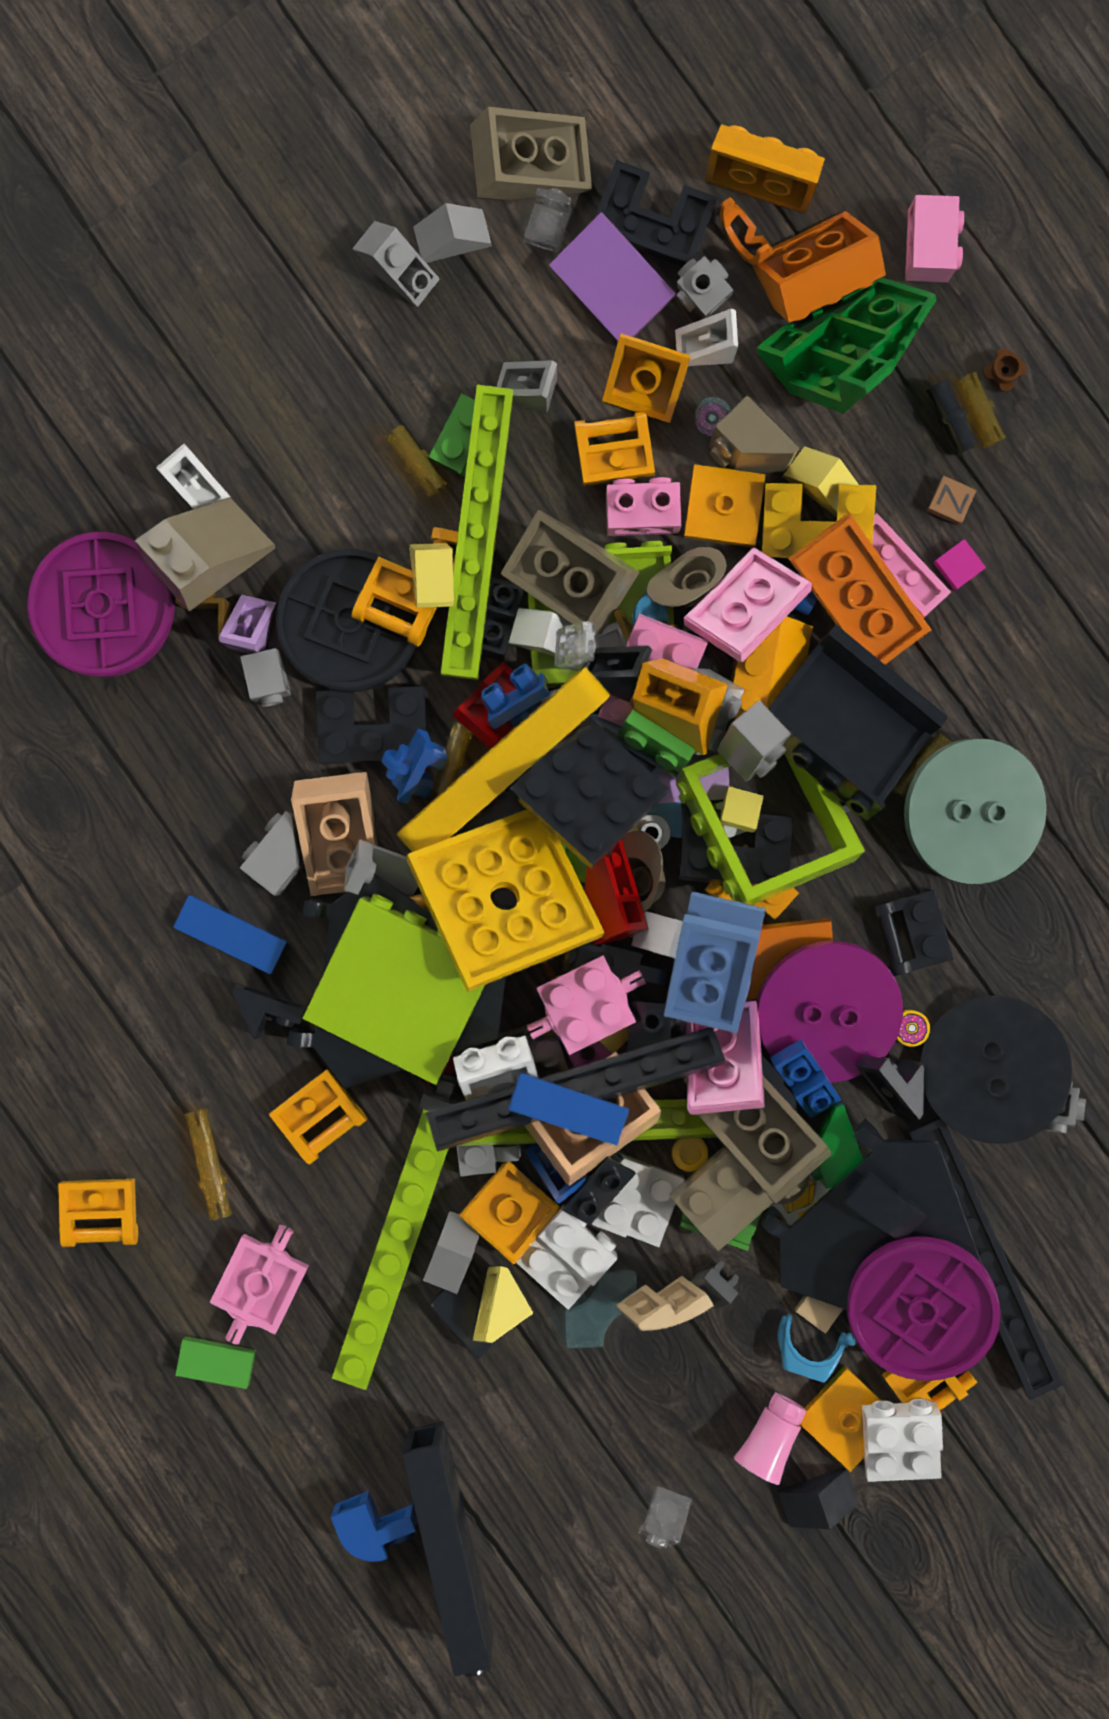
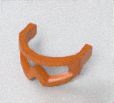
[720,197,774,265]

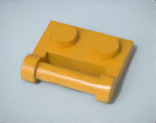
[574,411,655,486]
[351,557,437,646]
[269,1068,367,1165]
[58,1179,138,1247]

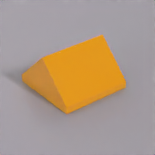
[602,333,691,423]

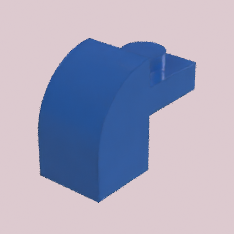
[331,1491,418,1562]

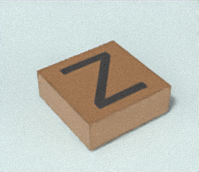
[927,476,977,525]

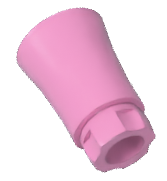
[734,1392,806,1485]

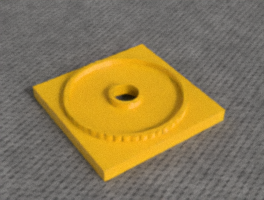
[406,809,605,992]

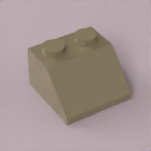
[708,395,799,473]
[669,1146,773,1251]

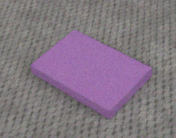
[549,212,676,341]

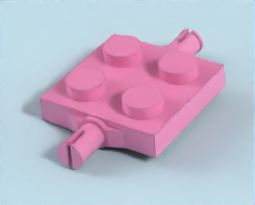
[527,955,646,1055]
[210,1225,309,1344]

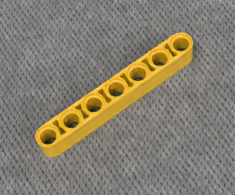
[396,667,610,852]

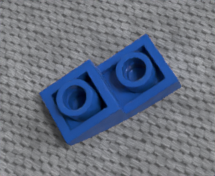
[770,1039,842,1118]

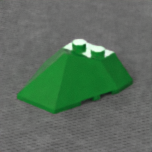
[756,277,936,414]

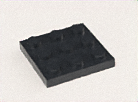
[509,716,669,869]

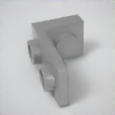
[344,839,418,896]

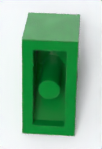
[811,1102,863,1189]

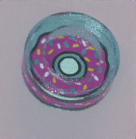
[694,397,731,436]

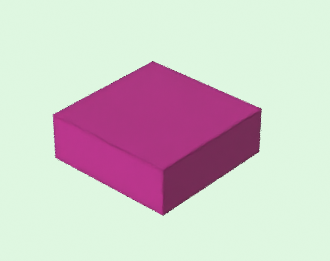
[933,539,986,591]

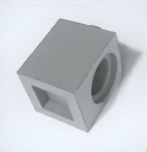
[240,648,291,707]

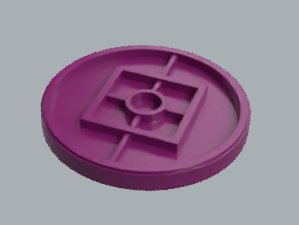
[27,532,175,678]
[757,940,903,1083]
[847,1237,1000,1381]

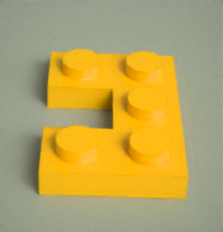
[762,483,876,558]

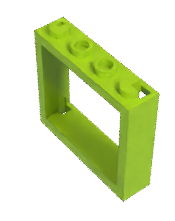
[676,753,865,905]

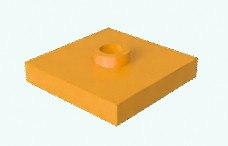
[683,464,766,548]
[458,1162,561,1265]
[800,1365,881,1472]

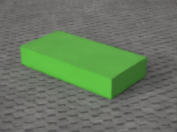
[175,1336,256,1389]

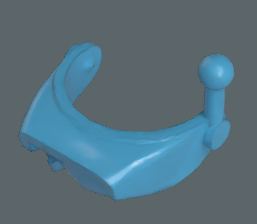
[777,1314,857,1383]

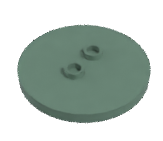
[904,738,1047,884]

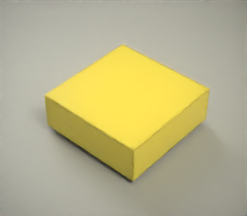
[720,786,763,833]

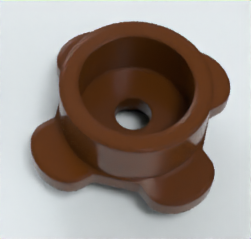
[983,349,1027,392]

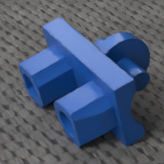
[482,664,550,730]
[382,729,448,804]

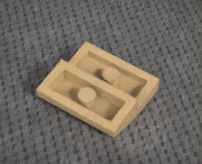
[616,1276,714,1331]

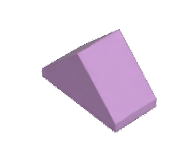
[219,595,276,654]

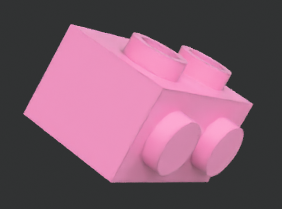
[905,195,964,283]
[606,477,681,536]

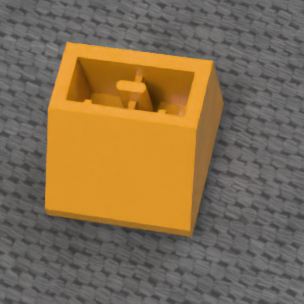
[633,658,728,755]

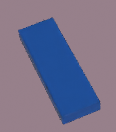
[173,895,289,974]
[508,1072,629,1146]

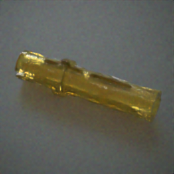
[184,1108,232,1221]

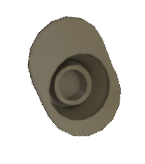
[647,547,727,608]
[622,830,666,913]

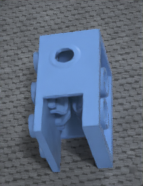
[664,892,766,1033]

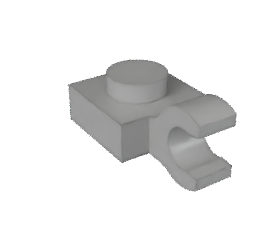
[457,1144,521,1176]

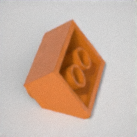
[752,211,886,323]

